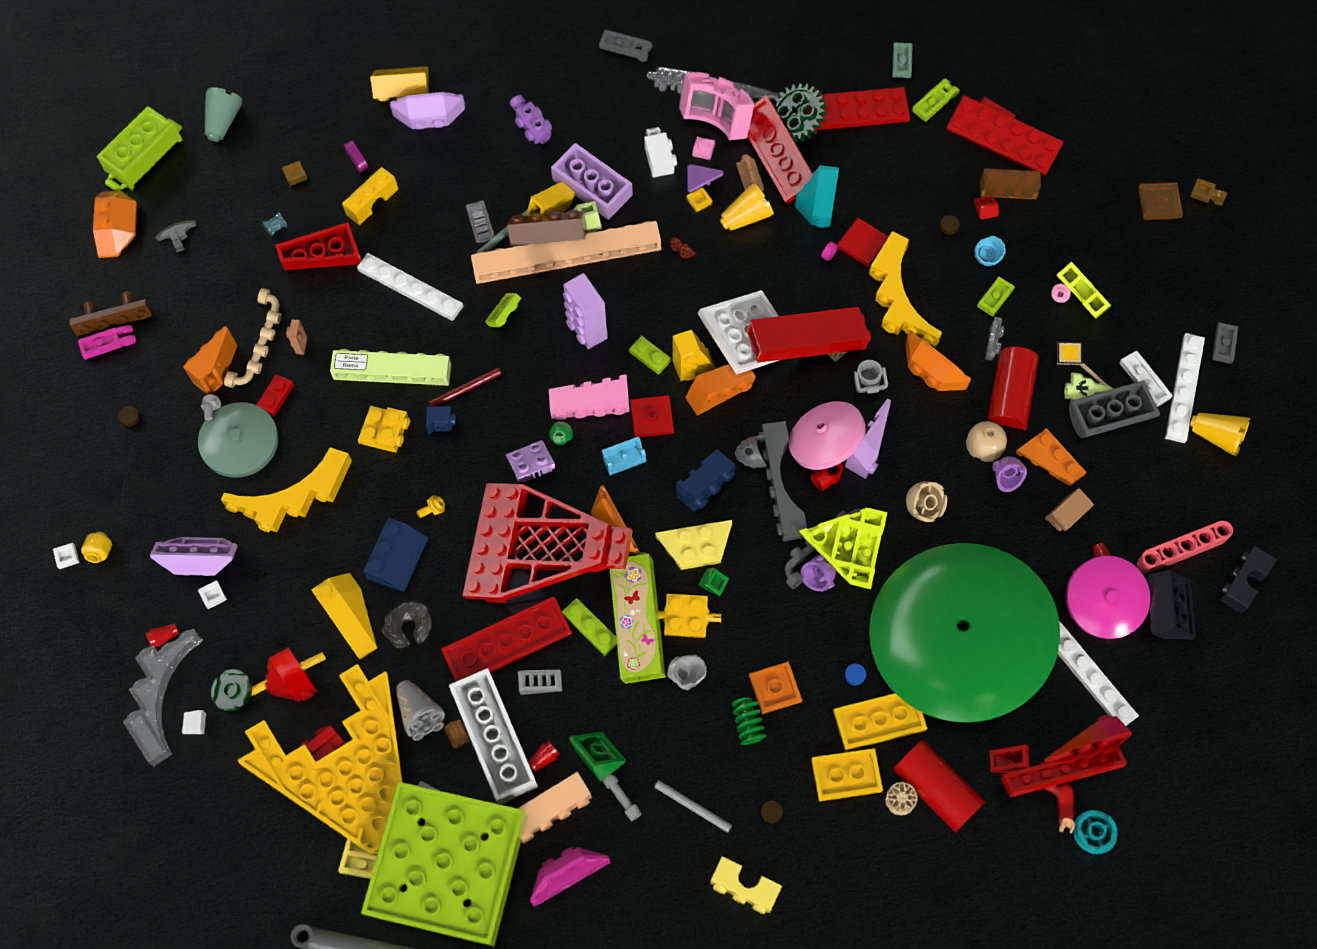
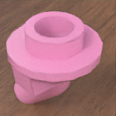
[1052,284,1071,303]

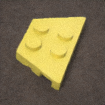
[655,520,732,570]

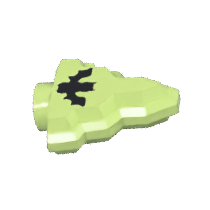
[1064,373,1114,401]

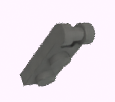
[599,30,652,62]

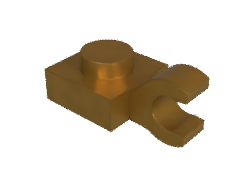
[1190,178,1227,205]

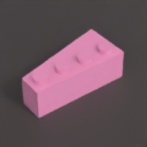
[549,375,629,420]

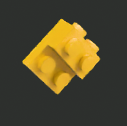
[358,406,410,453]

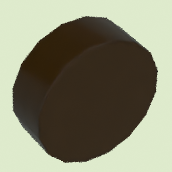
[940,215,960,235]
[119,406,140,427]
[761,801,782,823]

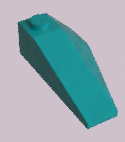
[795,165,839,227]

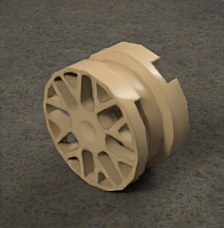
[885,782,917,816]

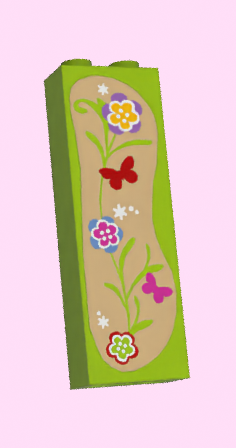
[610,552,666,684]

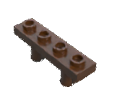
[69,291,152,336]

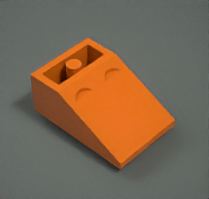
[183,326,237,394]

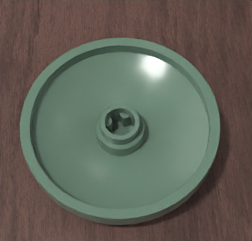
[198,402,278,478]

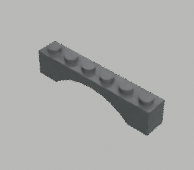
[759,421,807,542]

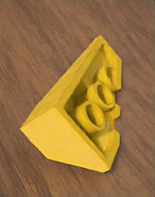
[312,573,377,660]

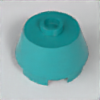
[1073,810,1117,854]

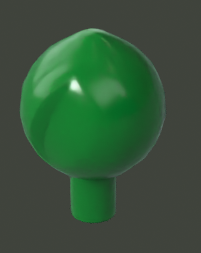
[549,422,573,445]

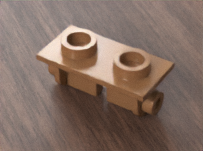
[736,155,764,191]

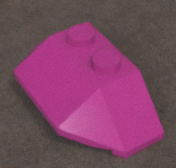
[530,847,610,907]

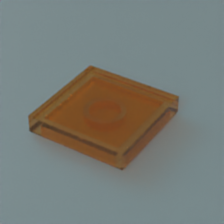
[1138,183,1183,220]

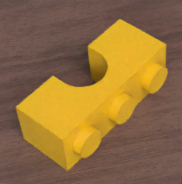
[342,167,398,225]

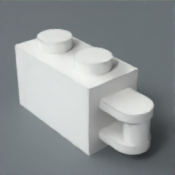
[644,127,677,177]

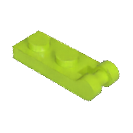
[912,78,960,122]

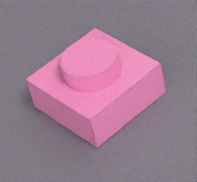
[692,137,715,160]

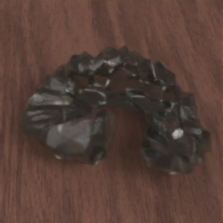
[382,601,432,648]

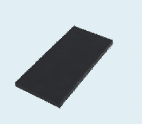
[504,569,548,615]

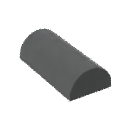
[1069,380,1160,438]

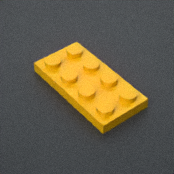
[833,694,927,751]

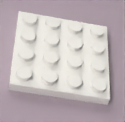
[698,290,779,375]

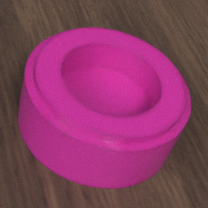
[821,241,838,261]

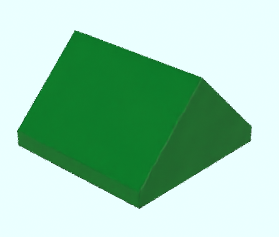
[569,732,626,782]

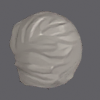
[667,655,707,690]

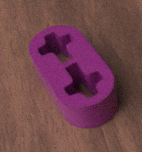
[344,141,368,173]

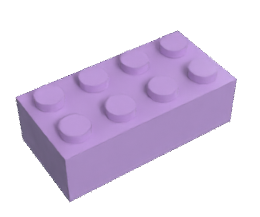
[551,143,632,220]
[563,273,607,349]

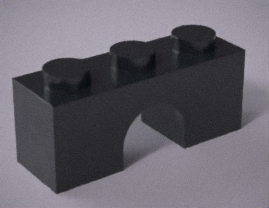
[1220,546,1277,614]

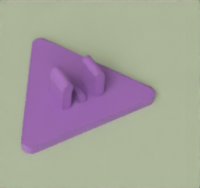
[688,165,723,192]

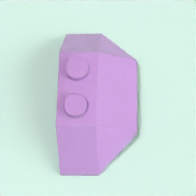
[390,92,465,129]
[150,537,237,576]

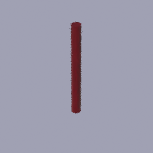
[429,368,501,407]

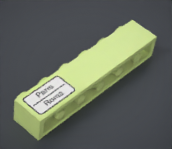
[330,349,451,386]

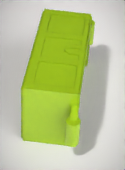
[97,106,182,191]

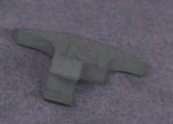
[155,220,196,252]

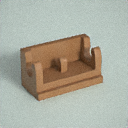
[1045,488,1094,531]

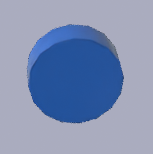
[845,664,866,686]

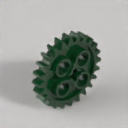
[773,83,827,143]

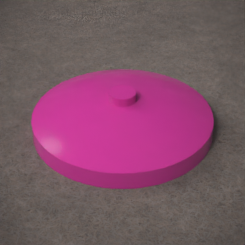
[1066,556,1150,639]

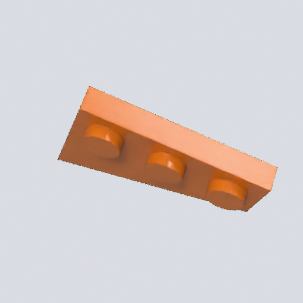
[1016,428,1086,486]

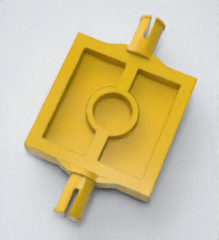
[658,594,721,638]

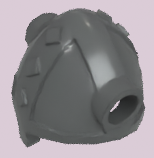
[735,435,767,468]

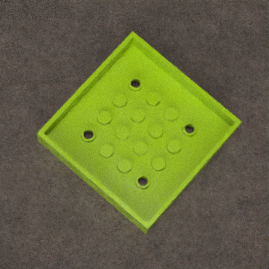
[361,782,528,946]

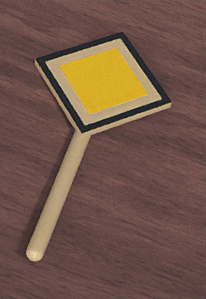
[1057,341,1107,385]

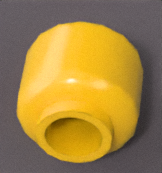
[81,532,112,563]

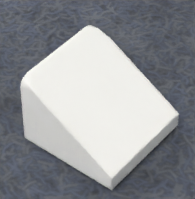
[182,710,206,734]

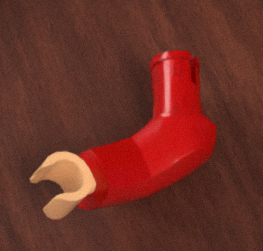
[1044,783,1075,833]

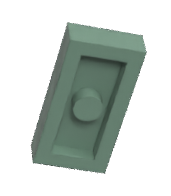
[892,43,912,78]

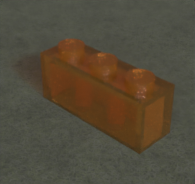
[980,169,1041,199]

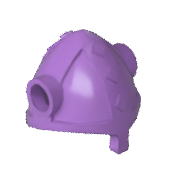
[992,456,1027,492]
[801,555,837,591]

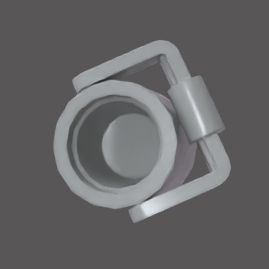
[853,360,888,394]

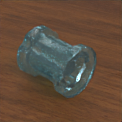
[262,213,287,236]

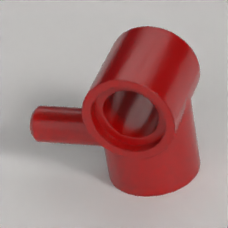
[810,463,843,491]

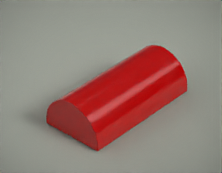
[987,347,1039,430]
[893,740,985,832]

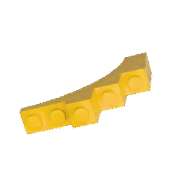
[869,231,942,347]
[221,448,352,532]

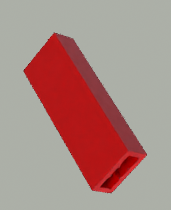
[747,307,871,363]

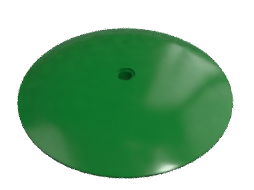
[869,543,1060,722]

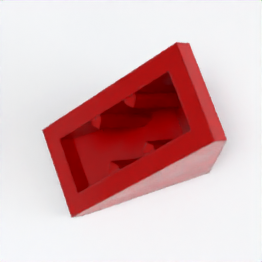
[990,745,1029,773]

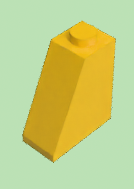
[526,182,575,216]

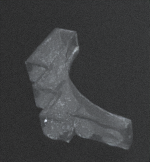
[123,629,203,766]

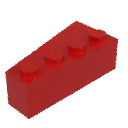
[275,222,361,270]

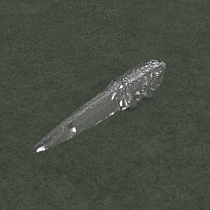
[647,67,781,98]

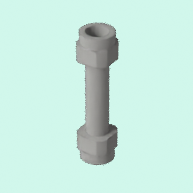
[602,773,642,821]

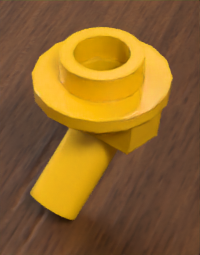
[416,495,445,518]

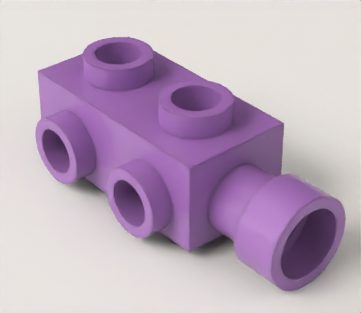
[510,95,552,144]

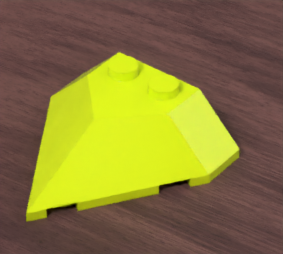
[799,508,887,589]

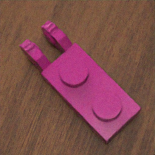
[78,325,136,359]

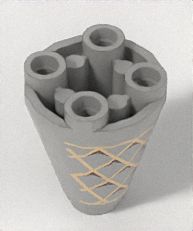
[396,680,445,741]

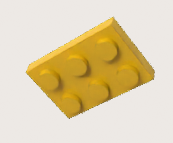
[811,748,883,801]

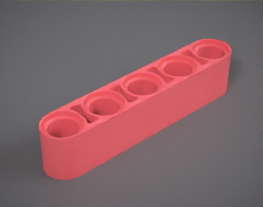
[1137,521,1233,573]

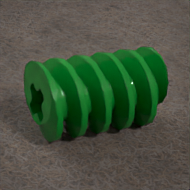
[732,698,766,745]

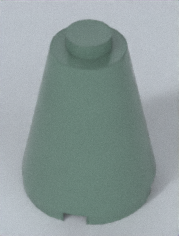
[205,87,242,142]

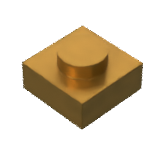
[282,161,307,186]

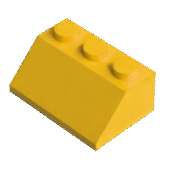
[371,67,429,101]

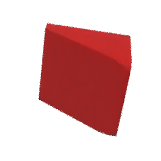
[974,196,998,219]

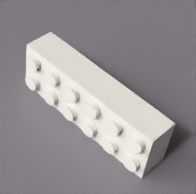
[449,668,538,805]

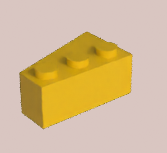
[673,330,717,381]

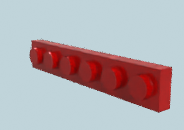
[1001,745,1127,797]

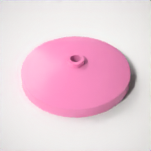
[789,401,865,470]

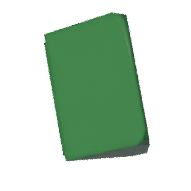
[699,568,729,596]

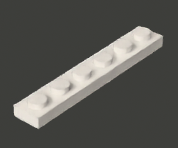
[357,253,463,321]
[1165,333,1205,443]
[1058,621,1138,726]

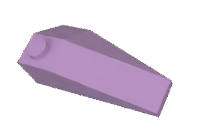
[845,399,891,479]

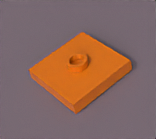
[749,662,802,714]

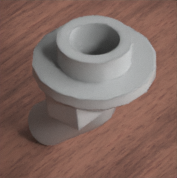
[201,394,221,420]

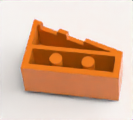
[685,364,756,416]

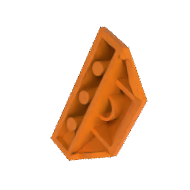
[93,191,137,258]
[906,332,971,391]
[591,485,640,557]

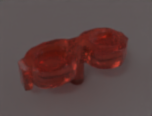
[671,237,696,259]

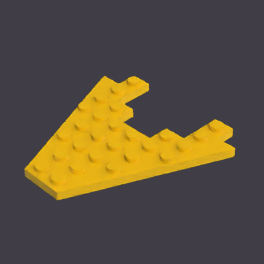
[238,664,402,855]

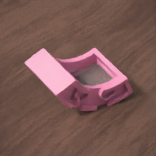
[679,72,754,140]

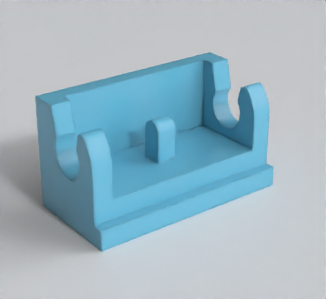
[602,437,646,475]

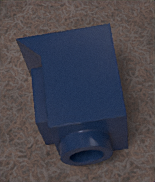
[426,406,456,434]

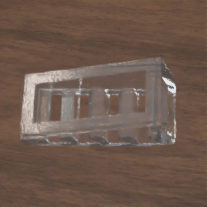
[466,201,494,243]

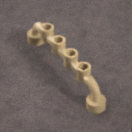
[224,288,281,388]

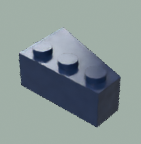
[677,449,735,512]

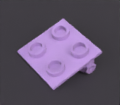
[506,440,555,483]

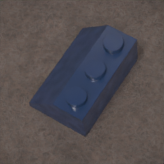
[363,518,428,593]

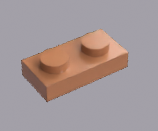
[287,320,307,355]

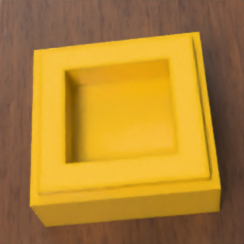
[687,187,712,212]

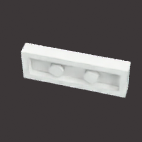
[1120,351,1173,407]

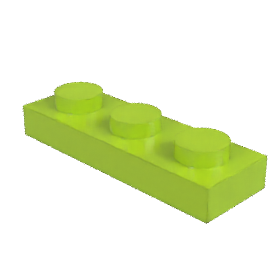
[562,598,617,656]

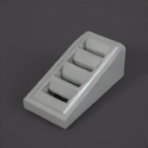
[518,670,562,695]

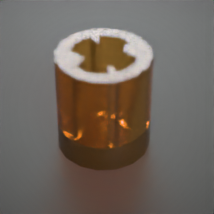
[444,720,470,748]

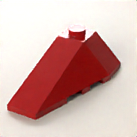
[264,647,317,701]
[1040,715,1132,765]

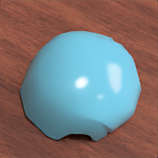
[974,236,1006,266]

